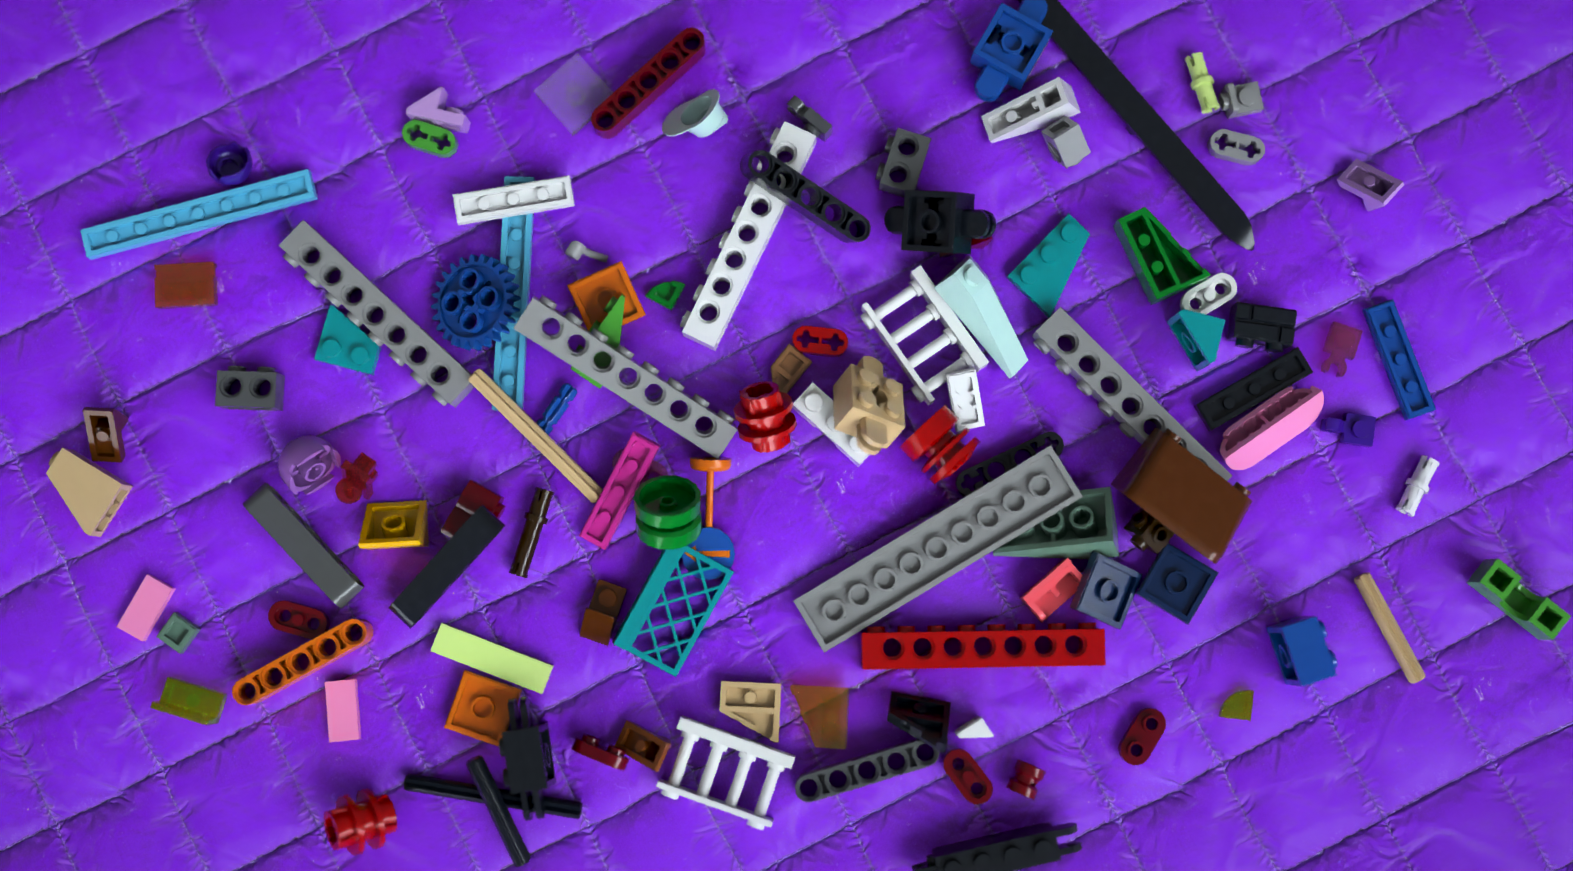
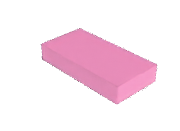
[116,574,176,641]
[325,679,362,742]

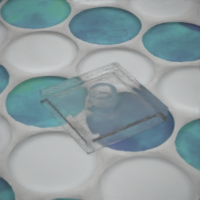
[533,53,613,136]

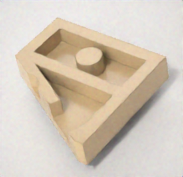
[719,680,781,743]

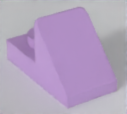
[406,87,470,134]
[1337,158,1404,211]

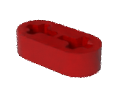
[792,326,848,357]

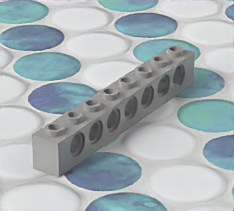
[279,220,475,408]
[513,295,738,459]
[1032,307,1232,481]

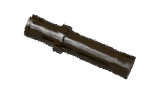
[509,487,554,578]

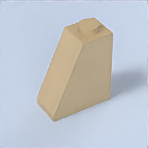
[46,448,133,537]

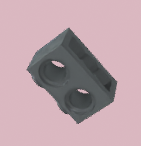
[875,128,931,197]
[215,366,285,411]

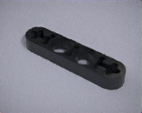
[955,432,1064,496]

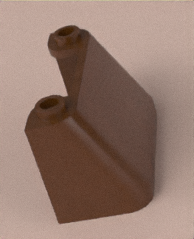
[1111,427,1252,564]

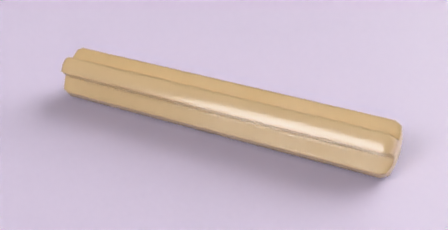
[1354,572,1426,683]

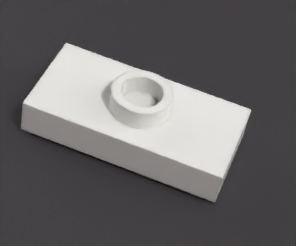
[945,367,985,432]

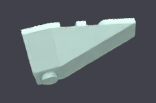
[934,254,1028,379]

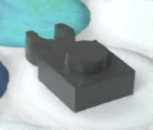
[787,95,832,142]

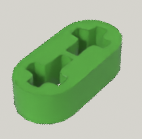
[402,120,458,158]

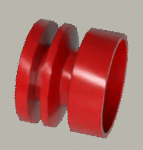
[900,404,980,485]

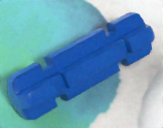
[537,383,578,435]

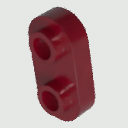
[268,601,330,639]
[1118,708,1166,765]
[571,734,629,770]
[943,748,993,804]

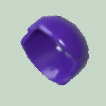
[206,141,253,186]

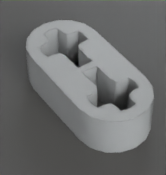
[1207,129,1265,166]

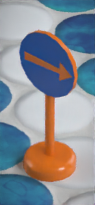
[682,457,735,580]

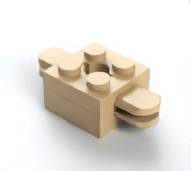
[833,356,905,455]

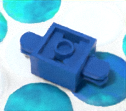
[970,0,1053,102]

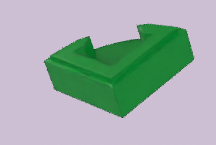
[645,281,686,311]

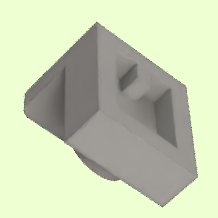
[1219,81,1264,119]

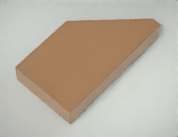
[771,344,812,394]

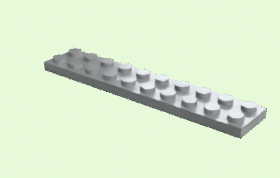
[793,445,1083,653]

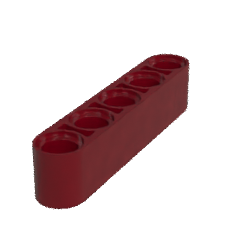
[591,27,706,139]

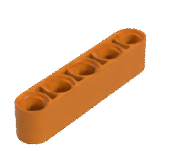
[232,619,374,705]

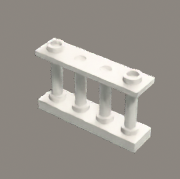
[860,265,989,406]
[656,715,795,830]

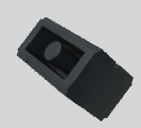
[1227,302,1297,352]

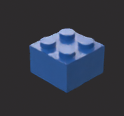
[1266,616,1337,687]

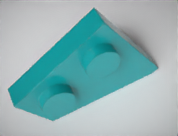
[314,305,382,376]

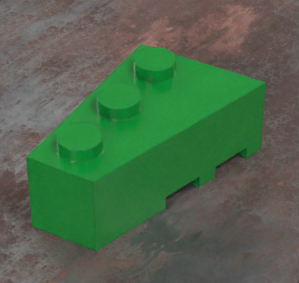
[1113,207,1211,305]

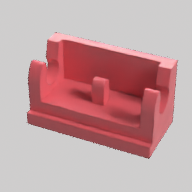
[1020,558,1083,623]

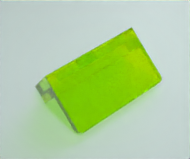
[150,677,228,725]

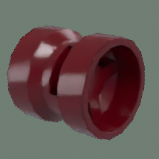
[1006,759,1046,800]

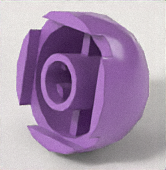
[278,435,341,495]

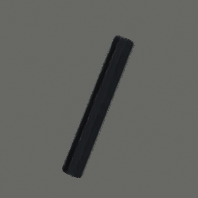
[466,755,530,867]

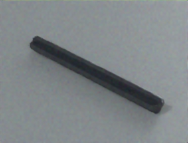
[404,774,583,819]

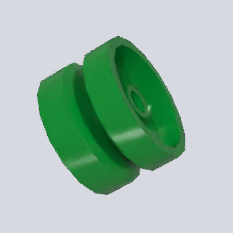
[634,476,702,549]

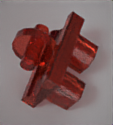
[335,452,378,504]

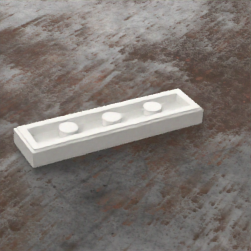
[453,175,575,225]

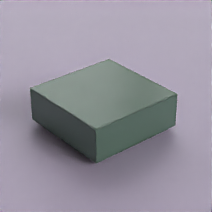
[156,612,201,654]

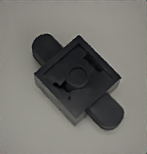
[884,190,996,254]
[499,696,556,821]

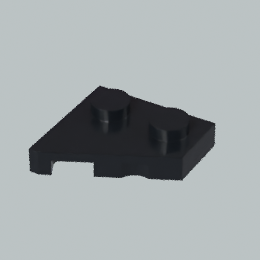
[887,691,951,753]

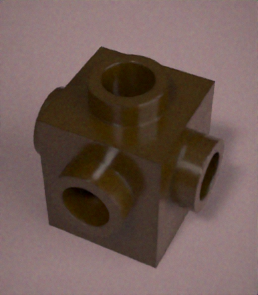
[1124,508,1175,554]

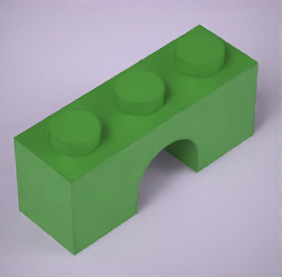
[1466,558,1571,640]

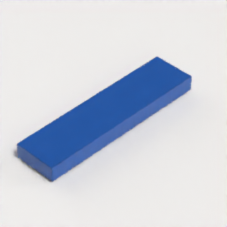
[1362,299,1436,420]

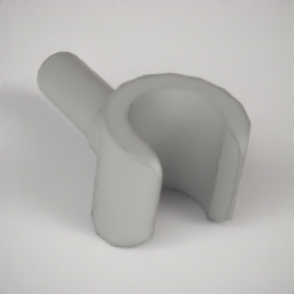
[565,241,608,263]

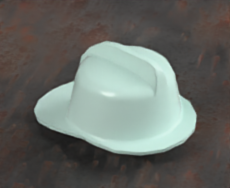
[662,89,728,138]

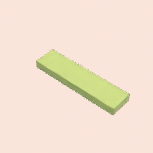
[430,623,554,694]

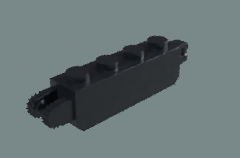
[912,822,1082,871]

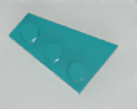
[1007,214,1090,318]

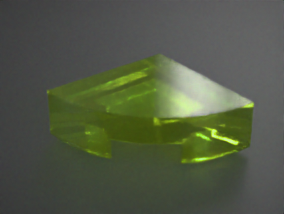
[1219,690,1254,721]

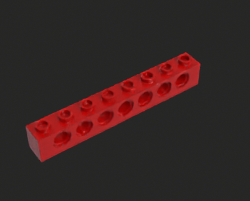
[861,623,1106,670]

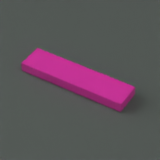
[579,431,661,550]

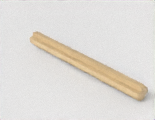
[468,368,603,503]

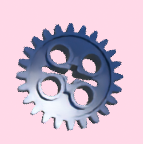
[431,254,521,351]

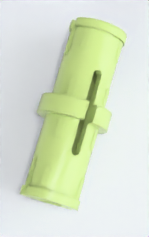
[1184,52,1220,114]

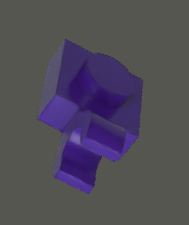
[1320,412,1376,447]

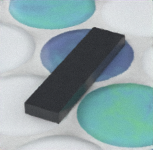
[1194,347,1313,431]

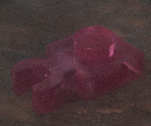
[1321,321,1363,378]

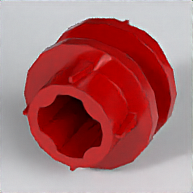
[733,381,797,453]
[324,788,397,855]

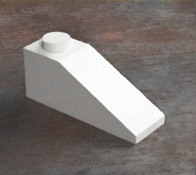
[981,77,1081,143]

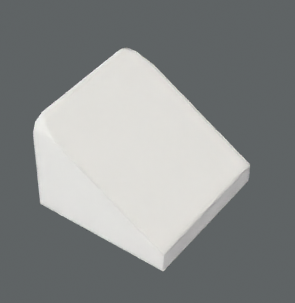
[954,716,994,738]

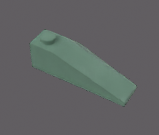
[993,487,1119,559]

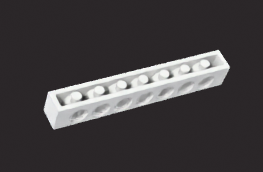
[680,121,816,351]

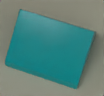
[1166,309,1225,372]

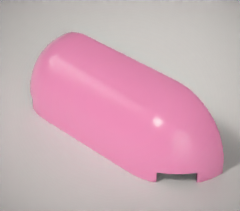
[1220,386,1324,470]

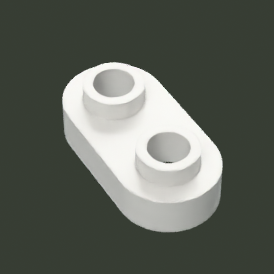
[1180,273,1237,315]

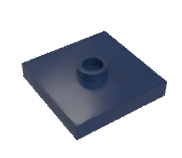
[1135,543,1218,624]
[1070,551,1143,630]

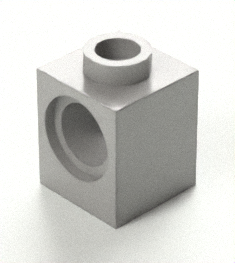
[1041,116,1091,168]

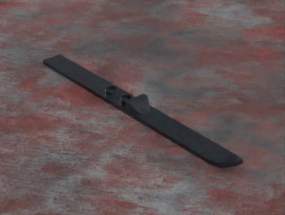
[1018,0,1255,251]

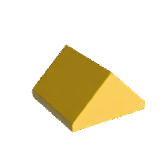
[359,500,429,550]

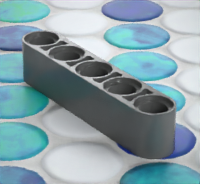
[243,482,364,608]
[795,738,939,802]

